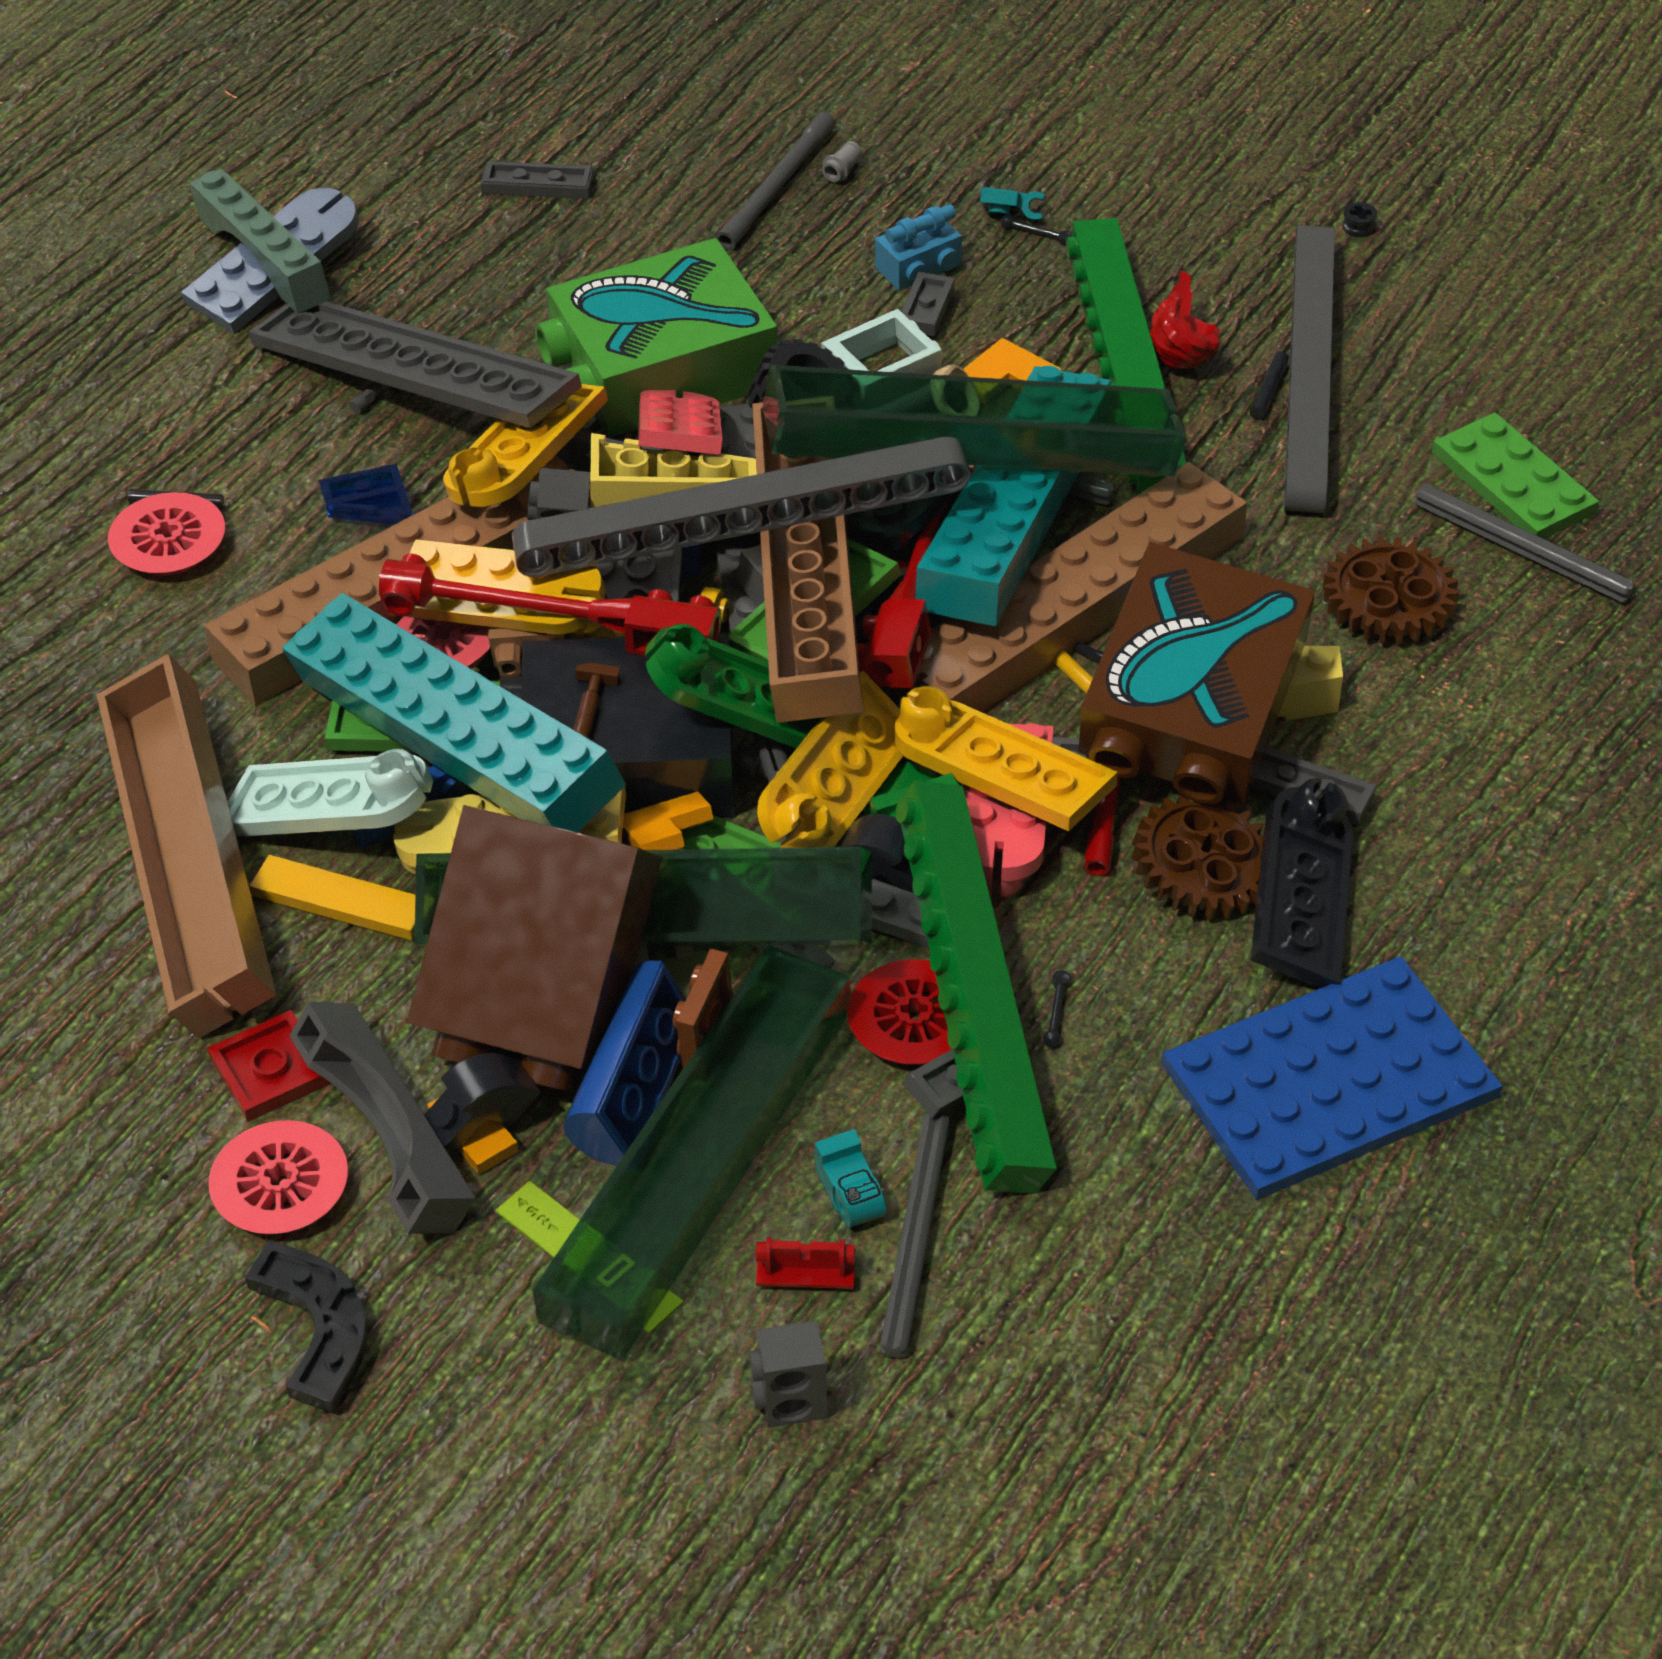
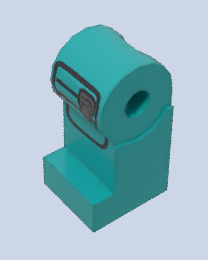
[815,1129,886,1228]

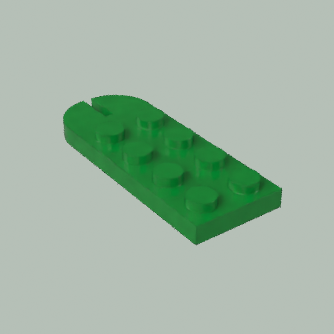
[645,623,821,749]

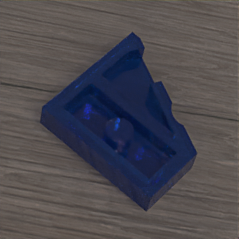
[319,464,413,525]

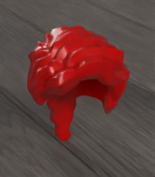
[1150,271,1221,370]

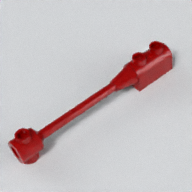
[858,443,981,688]
[379,553,721,656]

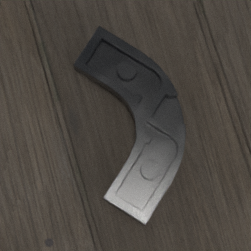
[245,1240,367,1413]

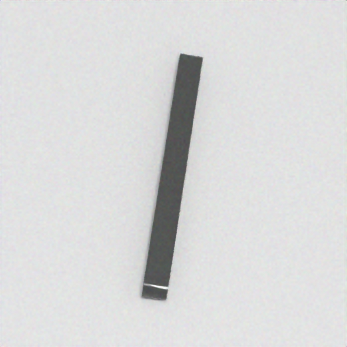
[1284,225,1335,514]
[512,437,971,577]

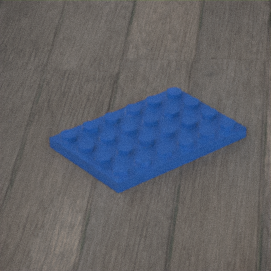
[1161,956,1502,1200]

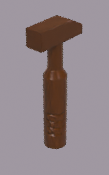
[573,662,620,739]

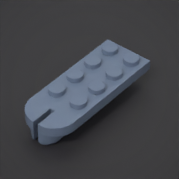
[180,188,359,334]

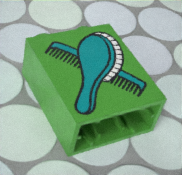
[535,238,778,438]

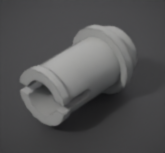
[822,141,863,182]

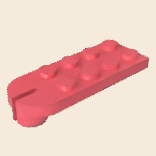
[638,390,722,455]
[961,723,1054,898]

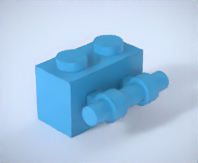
[875,204,962,291]

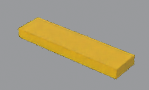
[249,855,431,941]

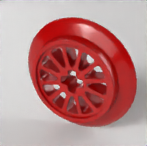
[847,959,951,1064]

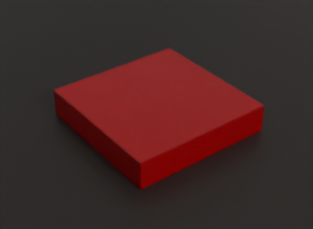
[207,1010,332,1122]

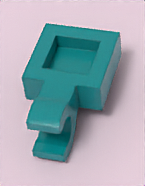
[980,187,1046,221]

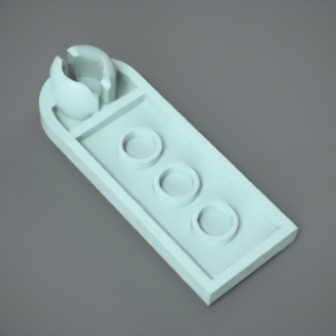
[227,749,433,837]

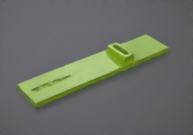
[495,1180,684,1333]

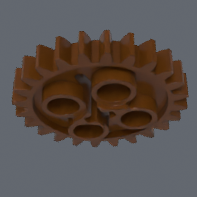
[1323,537,1459,644]
[1132,793,1264,920]

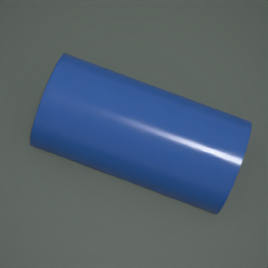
[564,961,686,1169]

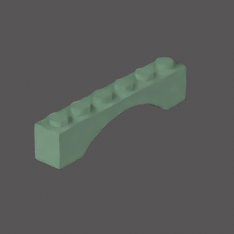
[189,168,331,314]

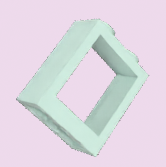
[821,309,943,411]

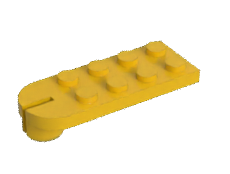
[443,384,608,507]
[390,540,606,635]
[757,671,903,860]
[895,686,1118,831]

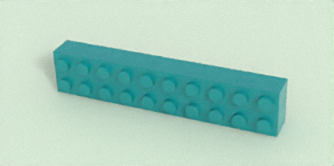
[915,366,1111,626]
[282,593,626,833]

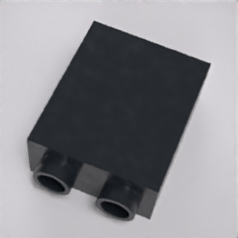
[500,633,734,818]

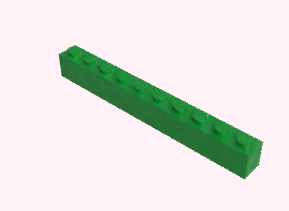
[1066,217,1187,495]
[896,780,1057,1194]

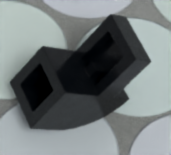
[828,814,913,893]
[424,1053,541,1152]

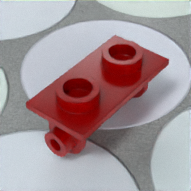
[756,1237,856,1289]

